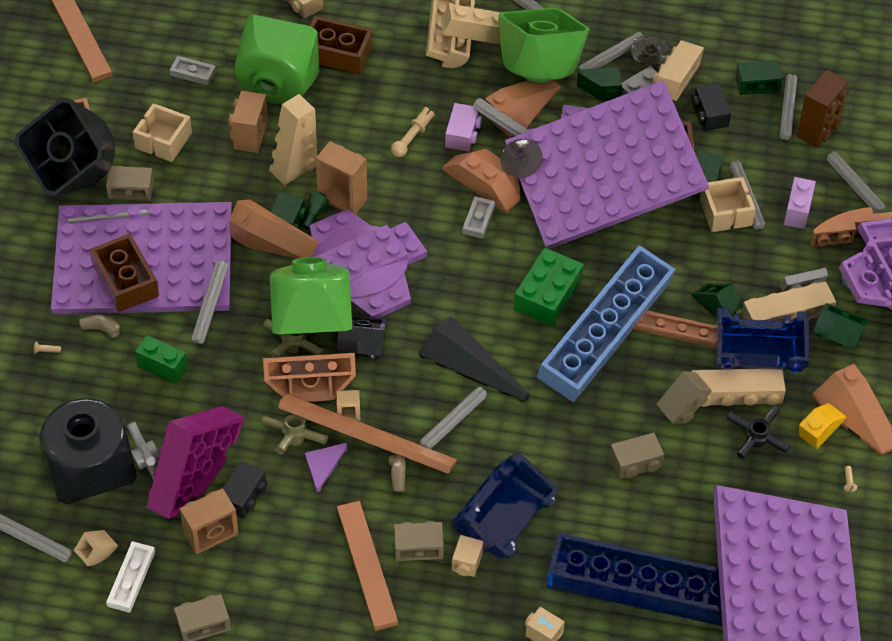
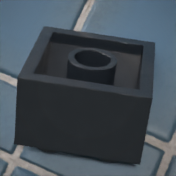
[337,316,387,358]

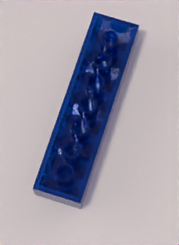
[547,533,723,626]

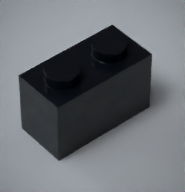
[692,83,731,131]
[223,460,268,519]

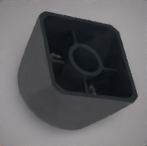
[15,98,115,196]
[39,398,137,504]

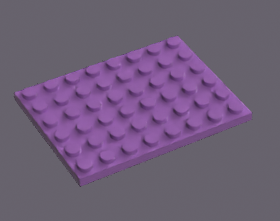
[505,80,709,249]
[51,202,232,315]
[713,485,861,641]

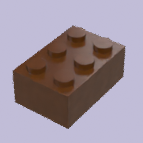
[310,16,373,74]
[796,70,849,148]
[89,233,159,313]

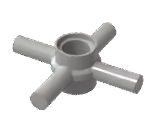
[127,422,160,481]

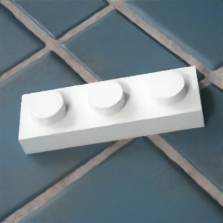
[106,542,155,613]

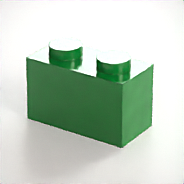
[135,335,188,384]

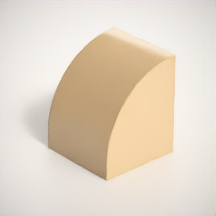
[336,390,360,422]
[74,530,118,566]

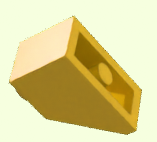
[799,403,847,450]

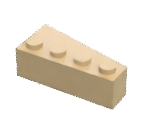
[269,94,317,186]

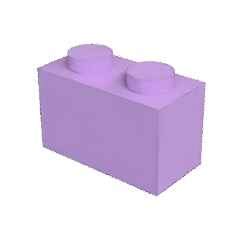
[445,103,482,152]
[784,177,816,229]

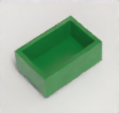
[514,248,584,326]

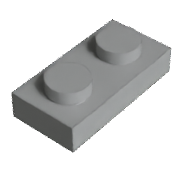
[170,56,216,85]
[621,66,658,95]
[462,197,495,239]
[780,268,828,292]

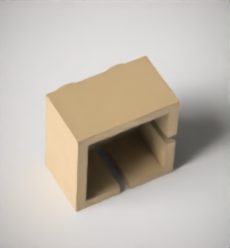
[133,103,192,162]
[699,177,756,232]

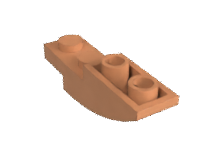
[810,207,892,247]

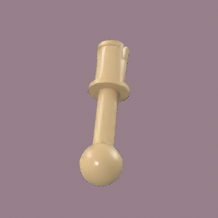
[391,107,435,157]

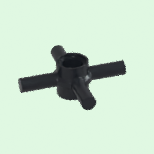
[726,406,790,459]

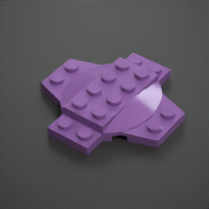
[309,209,427,318]
[839,219,892,310]

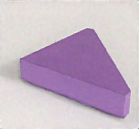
[305,443,347,492]

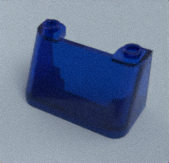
[714,308,809,372]
[450,451,559,559]

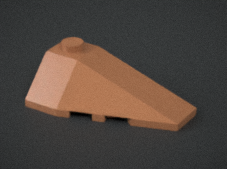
[485,80,561,138]
[229,199,319,259]
[812,364,892,455]

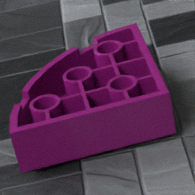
[146,406,245,519]

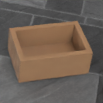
[316,141,367,215]

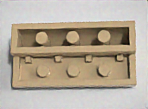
[426,0,475,68]

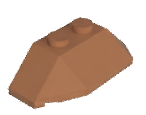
[442,149,520,213]
[263,353,356,402]

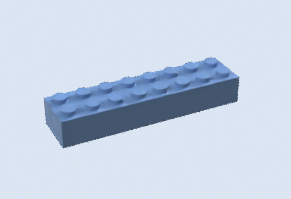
[537,245,676,403]

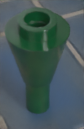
[302,192,329,230]

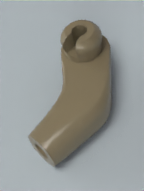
[79,314,120,338]
[389,454,406,492]

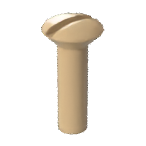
[34,341,61,354]
[843,466,857,492]

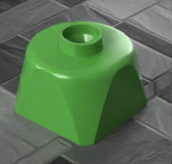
[498,8,590,83]
[235,14,319,105]
[270,257,352,334]

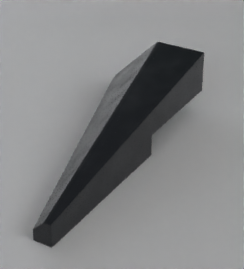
[419,316,529,403]

